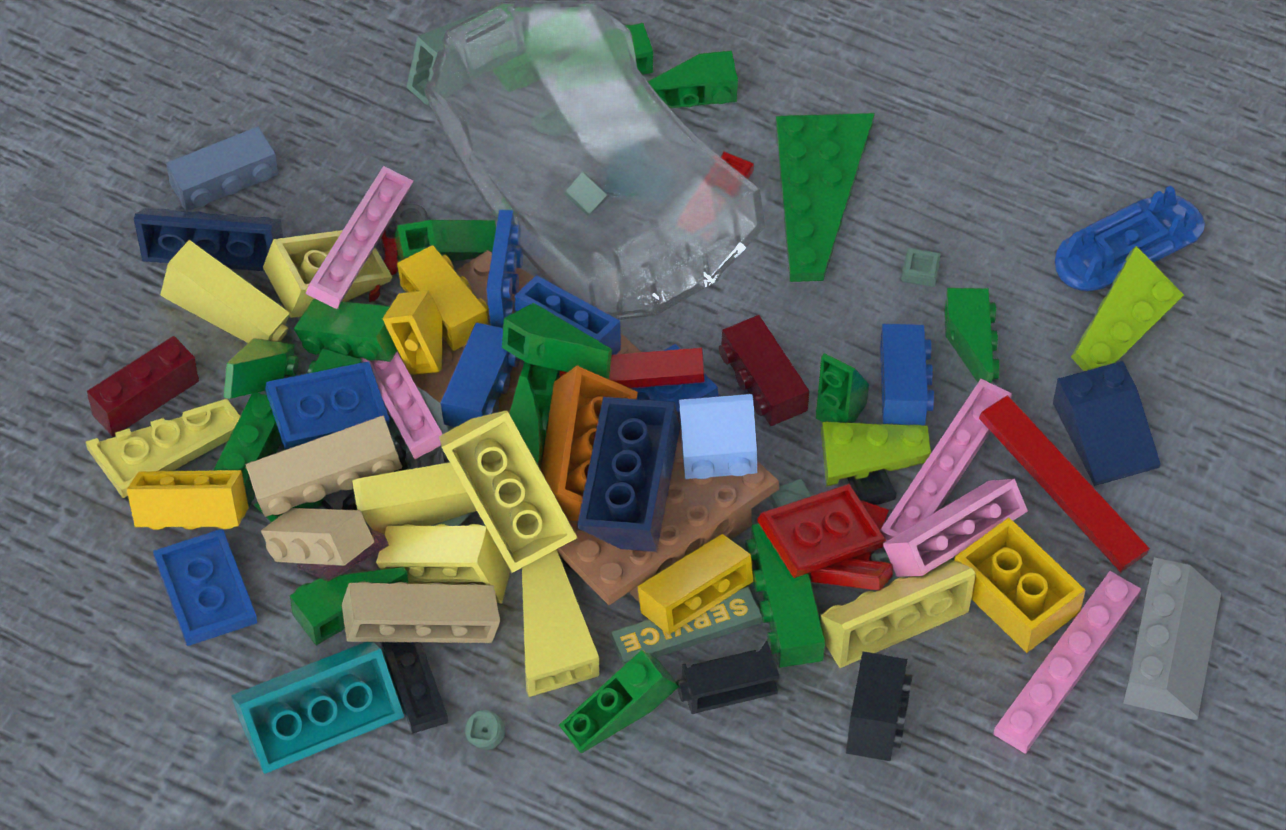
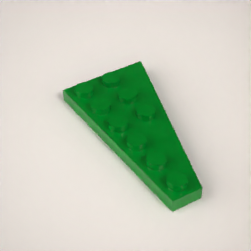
[775,113,875,282]

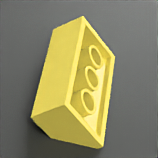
[439,410,577,573]
[820,559,976,668]

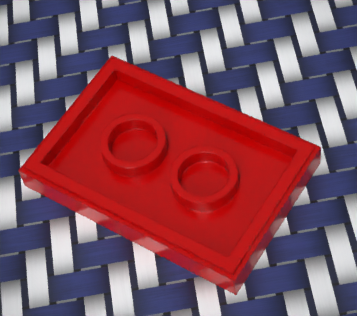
[757,484,886,578]

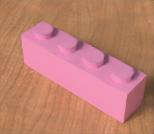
[883,479,1028,577]

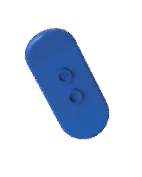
[1055,185,1205,291]

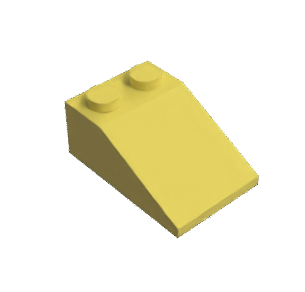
[263,230,392,318]

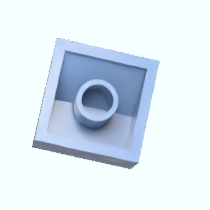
[679,394,757,479]

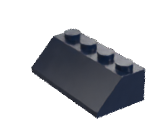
[134,208,283,271]
[577,397,680,552]

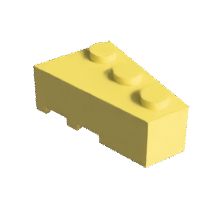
[376,524,511,604]

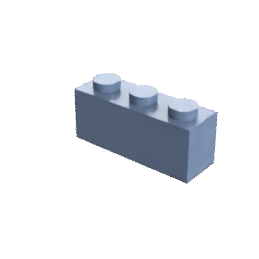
[166,126,278,212]

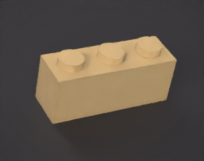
[261,508,374,566]

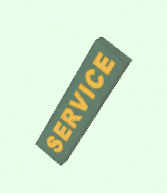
[611,587,762,666]

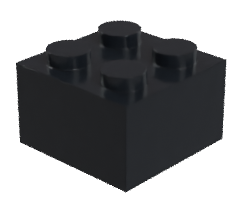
[846,651,913,762]

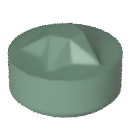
[465,710,505,750]

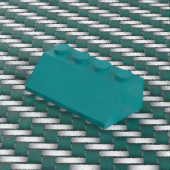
[231,642,404,774]

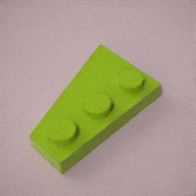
[821,422,931,487]

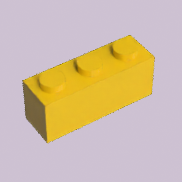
[397,245,490,351]
[127,470,249,530]
[637,534,754,635]

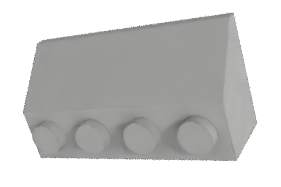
[1123,557,1221,720]

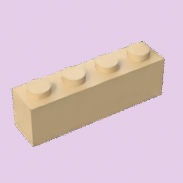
[246,415,402,517]
[342,582,500,643]

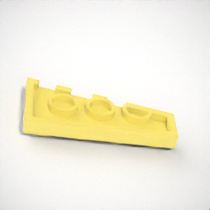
[86,399,240,498]

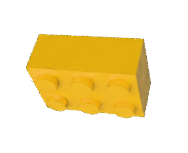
[954,517,1085,653]

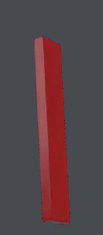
[979,395,1150,573]

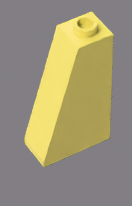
[160,240,290,343]
[352,462,477,541]
[522,549,599,697]

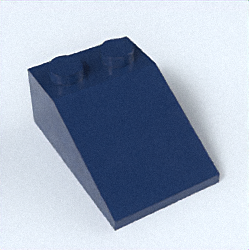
[1053,361,1161,486]

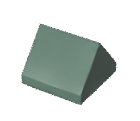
[564,172,610,216]

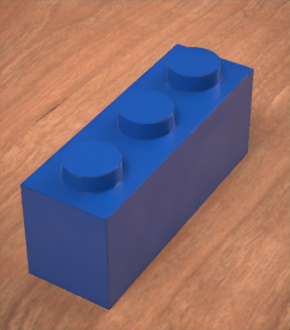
[515,275,621,355]
[440,323,521,427]
[880,324,934,425]

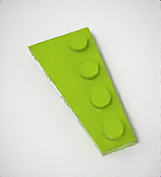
[1071,246,1184,371]

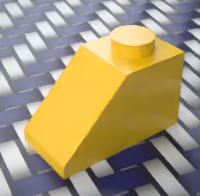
[382,290,442,375]

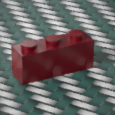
[719,315,810,426]
[87,336,199,437]

